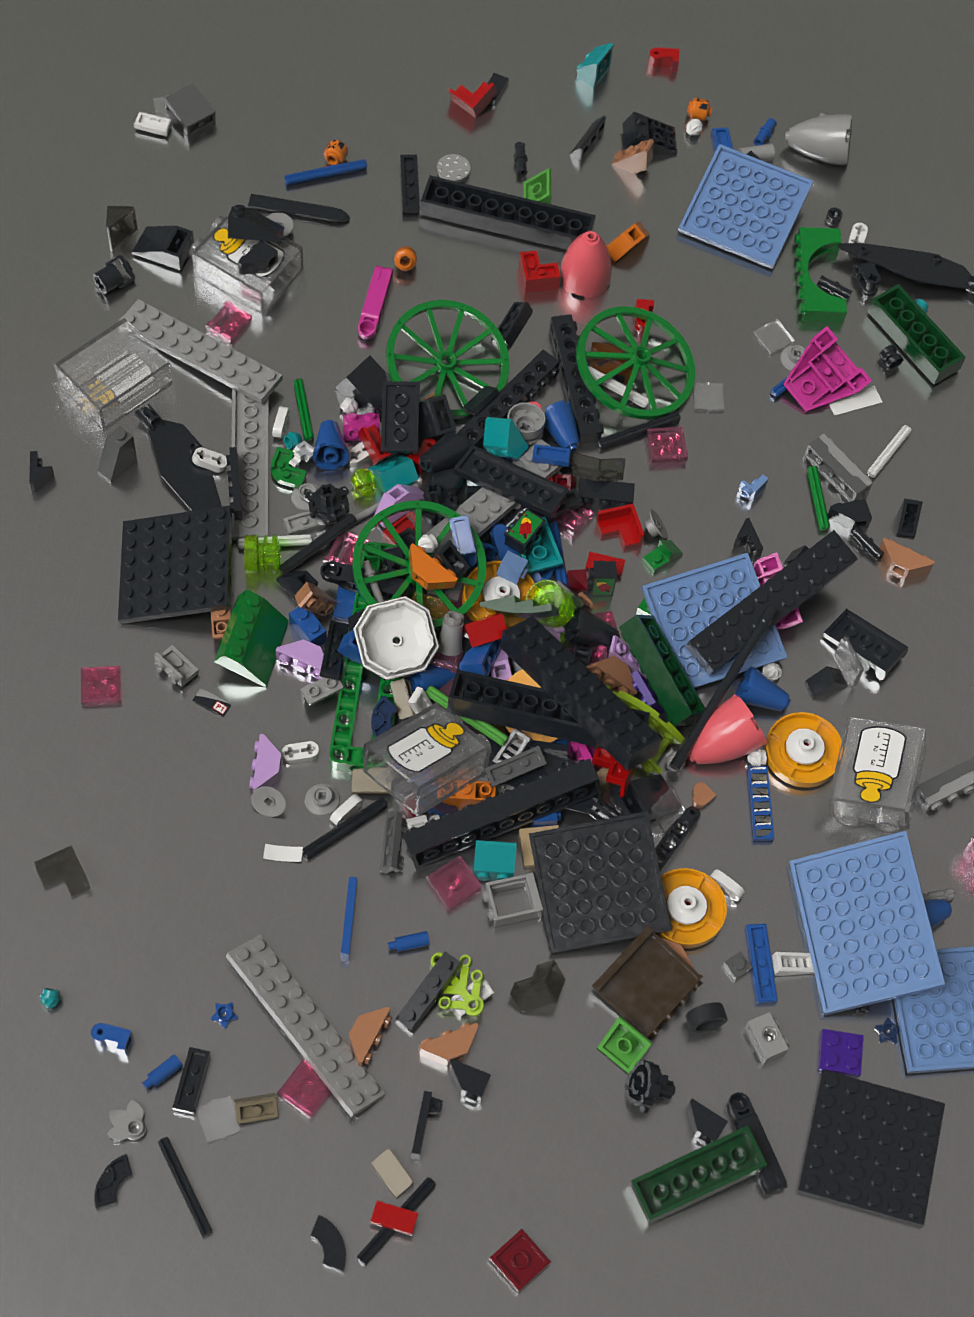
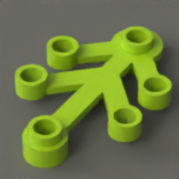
[431,952,485,1017]

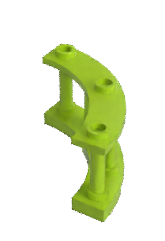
[606,685,685,774]

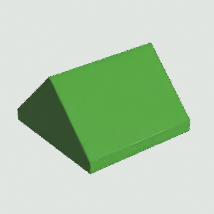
[523,168,552,204]
[597,1016,652,1074]

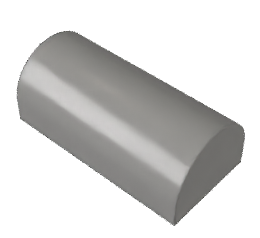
[738,143,775,162]

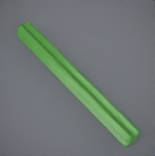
[425,686,508,746]

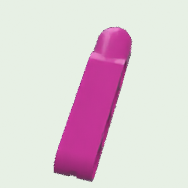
[358,265,394,340]

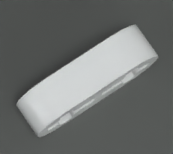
[848,223,868,243]
[272,406,290,439]
[347,442,371,467]
[192,448,227,472]
[282,741,319,764]
[330,794,364,826]
[710,869,745,902]

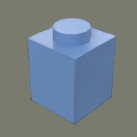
[496,551,528,585]

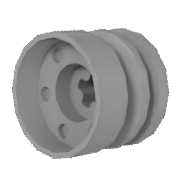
[507,402,546,451]

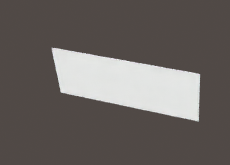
[828,385,882,415]

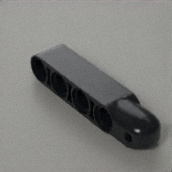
[320,561,414,601]
[655,806,701,874]
[727,1092,788,1195]

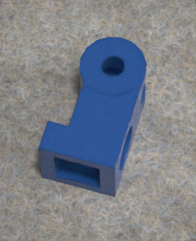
[490,523,518,560]
[91,1023,133,1056]

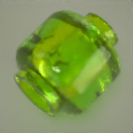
[350,468,377,497]

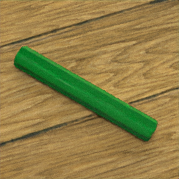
[294,378,314,442]
[807,466,830,531]

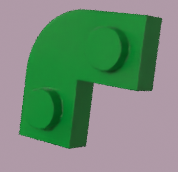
[271,447,307,489]

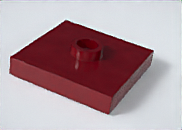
[489,1229,551,1293]

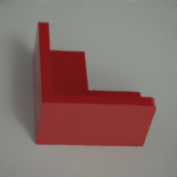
[448,82,498,118]
[519,251,561,293]
[357,424,400,466]
[596,503,644,549]
[463,613,507,647]
[592,747,635,797]

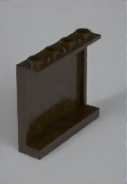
[592,925,703,1038]

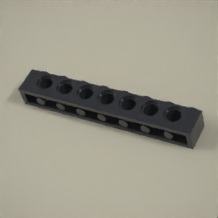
[550,314,604,444]
[456,349,560,448]

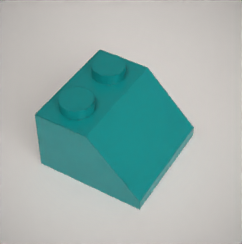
[576,43,614,88]
[483,417,529,462]
[367,454,419,493]
[473,840,517,881]

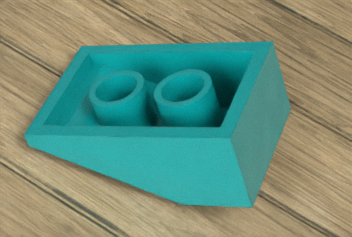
[510,517,564,574]

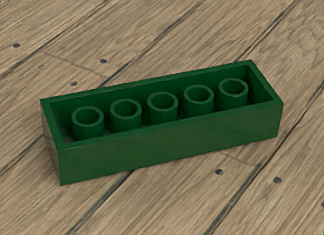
[868,284,966,384]
[619,615,705,726]
[631,1125,767,1224]

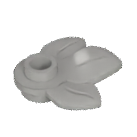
[108,1100,146,1141]

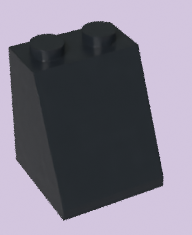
[335,355,392,413]

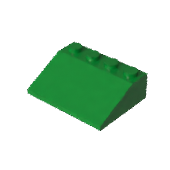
[214,589,289,687]

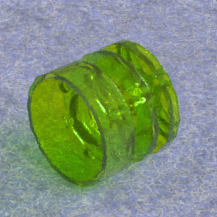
[244,535,281,574]
[525,579,575,628]

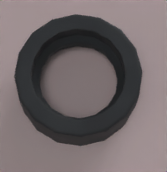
[686,1002,728,1033]

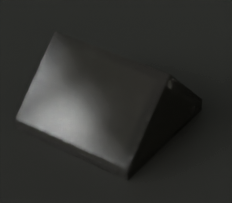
[106,206,138,249]

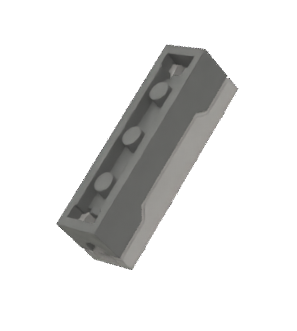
[805,433,873,501]
[913,757,974,812]

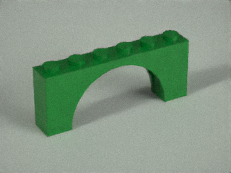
[794,227,847,323]

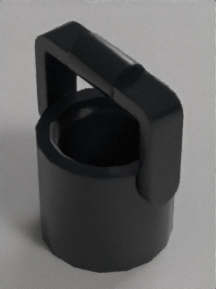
[93,255,135,294]

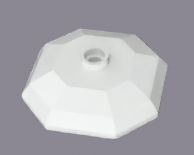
[353,596,439,680]

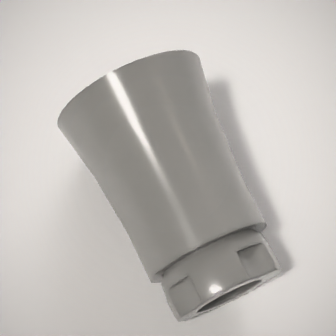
[437,611,464,656]

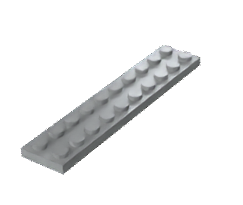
[117,299,283,404]
[231,388,269,540]
[426,439,563,558]
[226,935,385,1118]

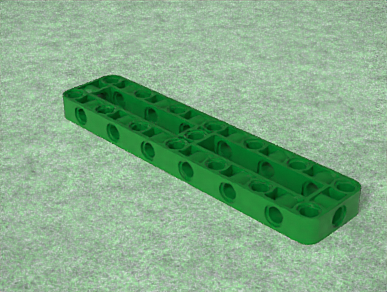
[329,542,416,773]

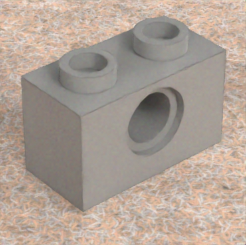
[744,1012,789,1064]

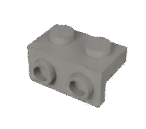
[154,645,199,687]
[300,677,343,705]

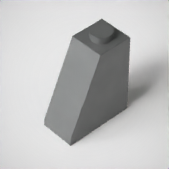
[98,426,137,483]

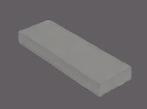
[283,509,340,536]

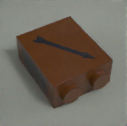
[590,342,632,385]

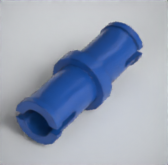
[753,118,777,146]

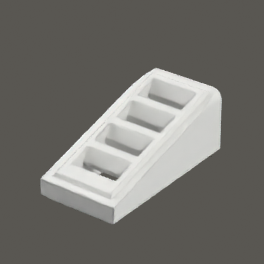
[771,952,815,976]

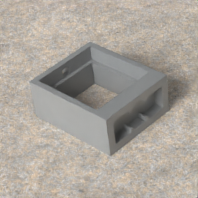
[482,873,543,927]

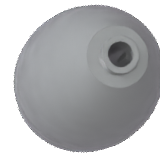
[785,114,852,166]

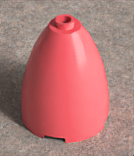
[560,231,612,298]
[688,694,767,764]

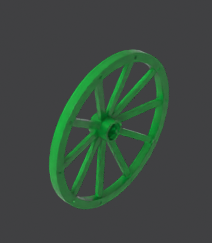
[386,300,510,419]
[576,306,695,420]
[352,501,486,629]

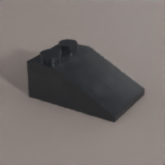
[228,205,285,242]

